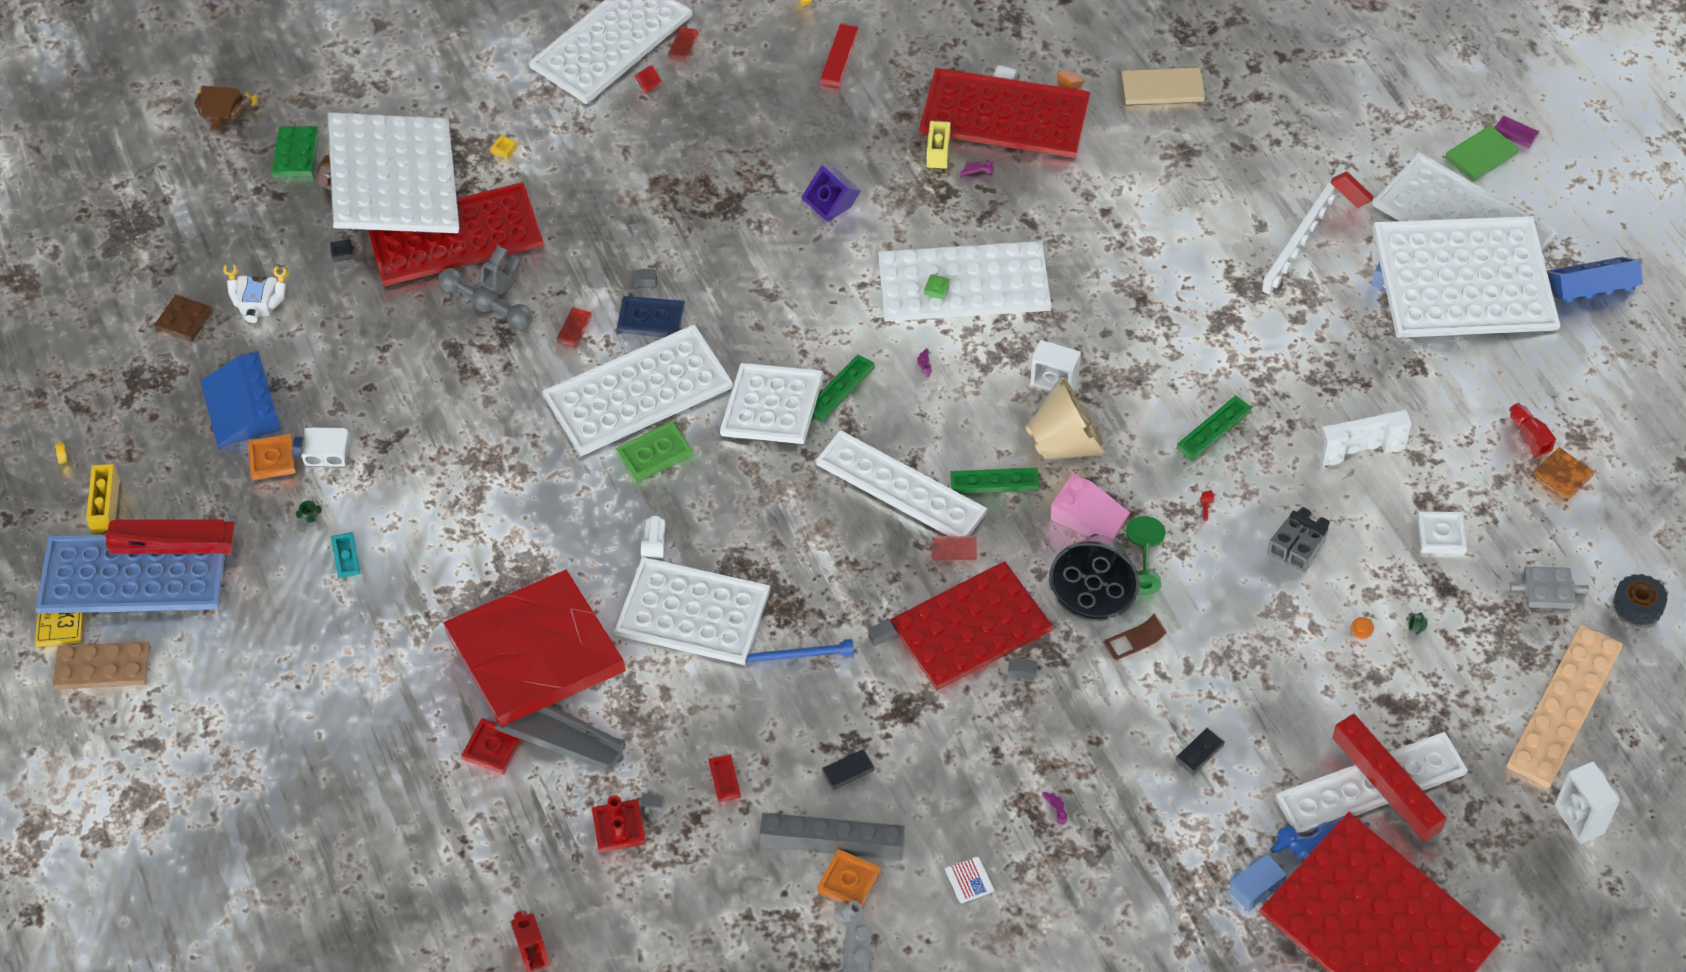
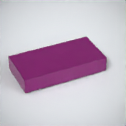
[1494,115,1540,149]

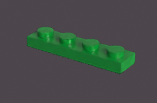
[812,354,875,423]
[1176,395,1252,461]
[950,468,1039,494]

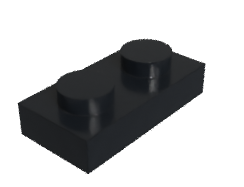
[1176,728,1225,775]

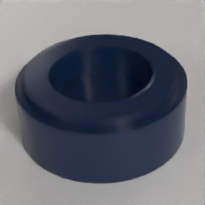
[292,436,303,459]

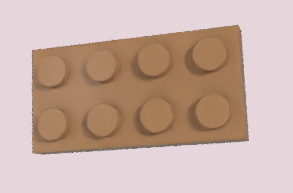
[53,641,150,690]

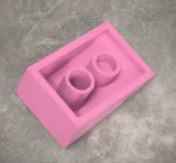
[1051,473,1130,539]

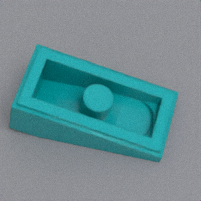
[331,532,361,579]

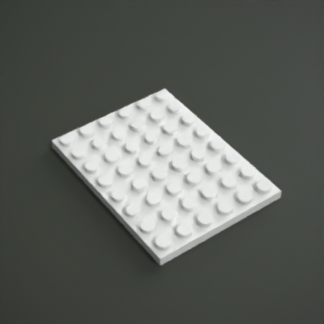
[328,113,459,233]
[1372,216,1560,338]

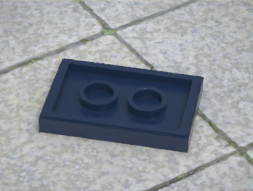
[616,296,685,337]

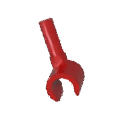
[1200,490,1214,521]

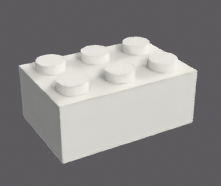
[1554,761,1620,844]

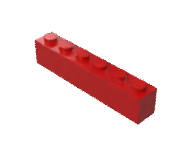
[1332,713,1447,843]

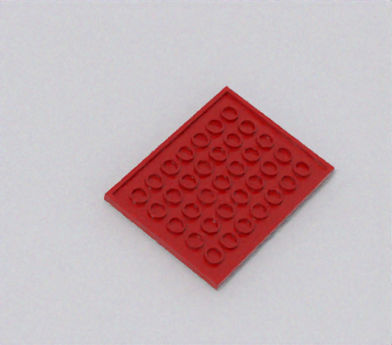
[1259,811,1502,972]

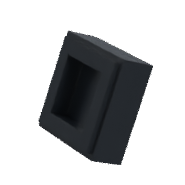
[330,239,353,262]

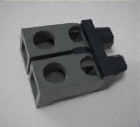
[1267,507,1330,573]

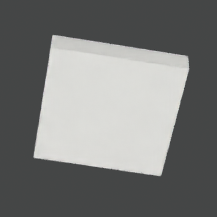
[1417,511,1467,553]

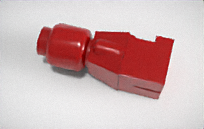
[1509,403,1557,458]

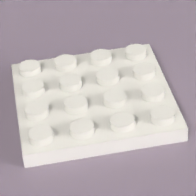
[720,363,824,444]

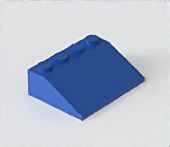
[200,351,281,448]

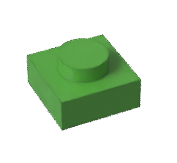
[924,274,950,300]

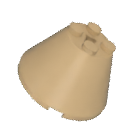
[1025,377,1107,461]

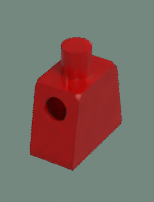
[510,910,550,972]

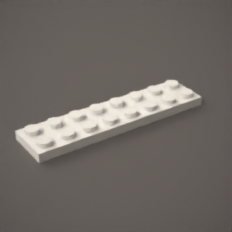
[816,430,987,544]
[1275,732,1467,836]

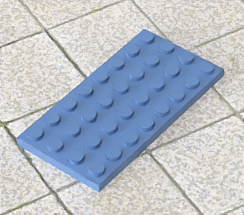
[36,535,226,614]

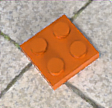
[248,434,296,480]
[817,849,881,907]

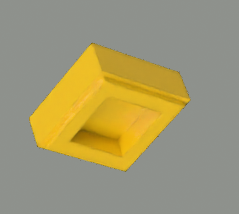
[490,135,518,160]

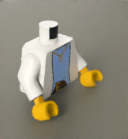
[224,264,289,323]

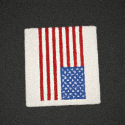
[945,856,994,904]

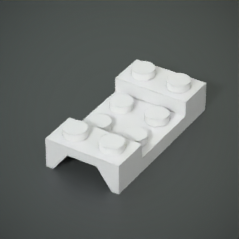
[1317,410,1412,466]

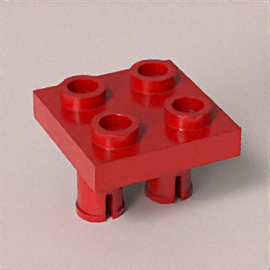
[591,795,646,853]

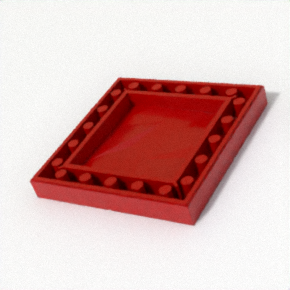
[443,569,626,727]

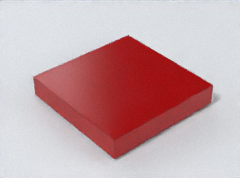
[461,718,522,775]

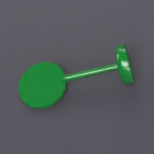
[1126,516,1166,595]

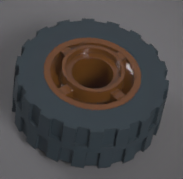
[1613,574,1668,625]

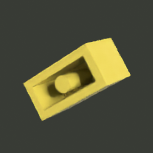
[927,121,950,169]

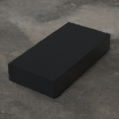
[822,749,874,790]

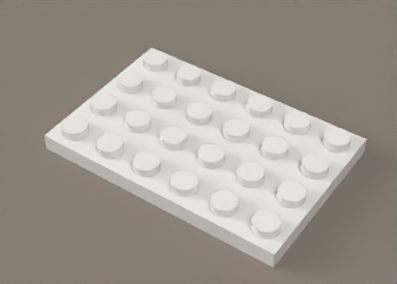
[614,557,771,665]

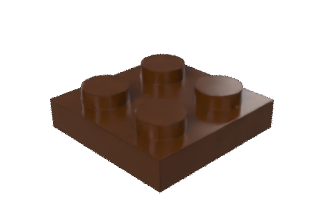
[154,294,213,342]

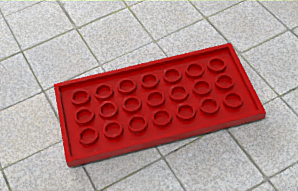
[919,68,1091,158]
[368,182,544,287]

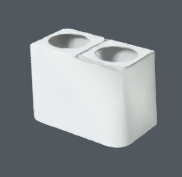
[301,428,351,467]

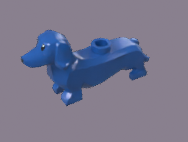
[1270,816,1370,862]

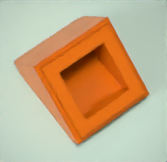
[1057,70,1085,89]

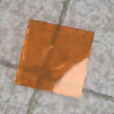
[1531,447,1595,502]

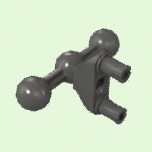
[438,245,533,330]

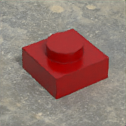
[634,65,662,93]

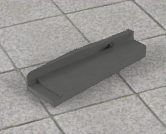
[496,706,625,771]

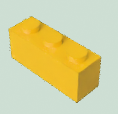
[86,464,120,534]

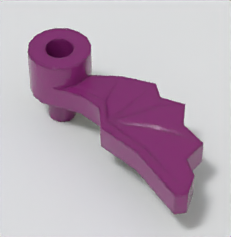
[960,160,994,176]
[917,348,932,377]
[1042,792,1067,824]

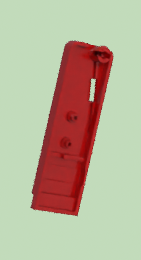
[105,519,235,554]

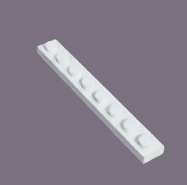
[1262,169,1344,295]

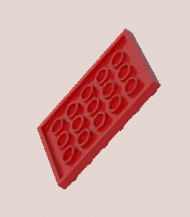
[890,561,1053,691]

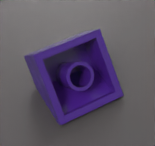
[801,165,861,222]

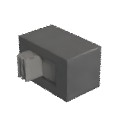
[640,794,664,815]

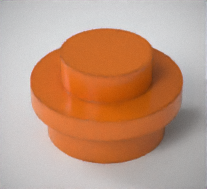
[1351,617,1374,639]

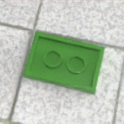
[1445,125,1518,181]
[616,421,693,483]

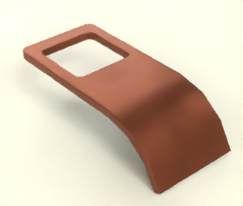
[1104,613,1167,660]

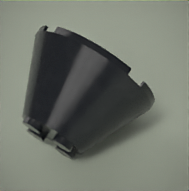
[1049,534,1140,621]

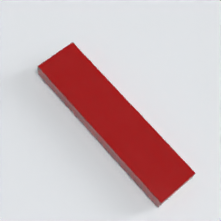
[820,23,859,87]

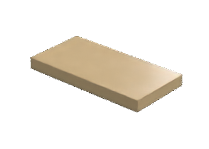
[1121,67,1205,105]

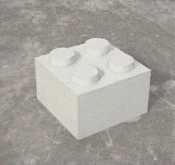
[1030,340,1081,391]

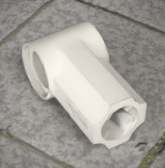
[641,516,665,559]

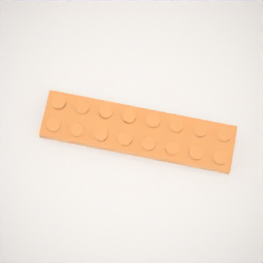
[1506,624,1624,788]

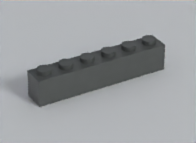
[759,812,905,860]

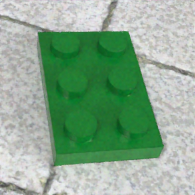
[271,126,320,177]

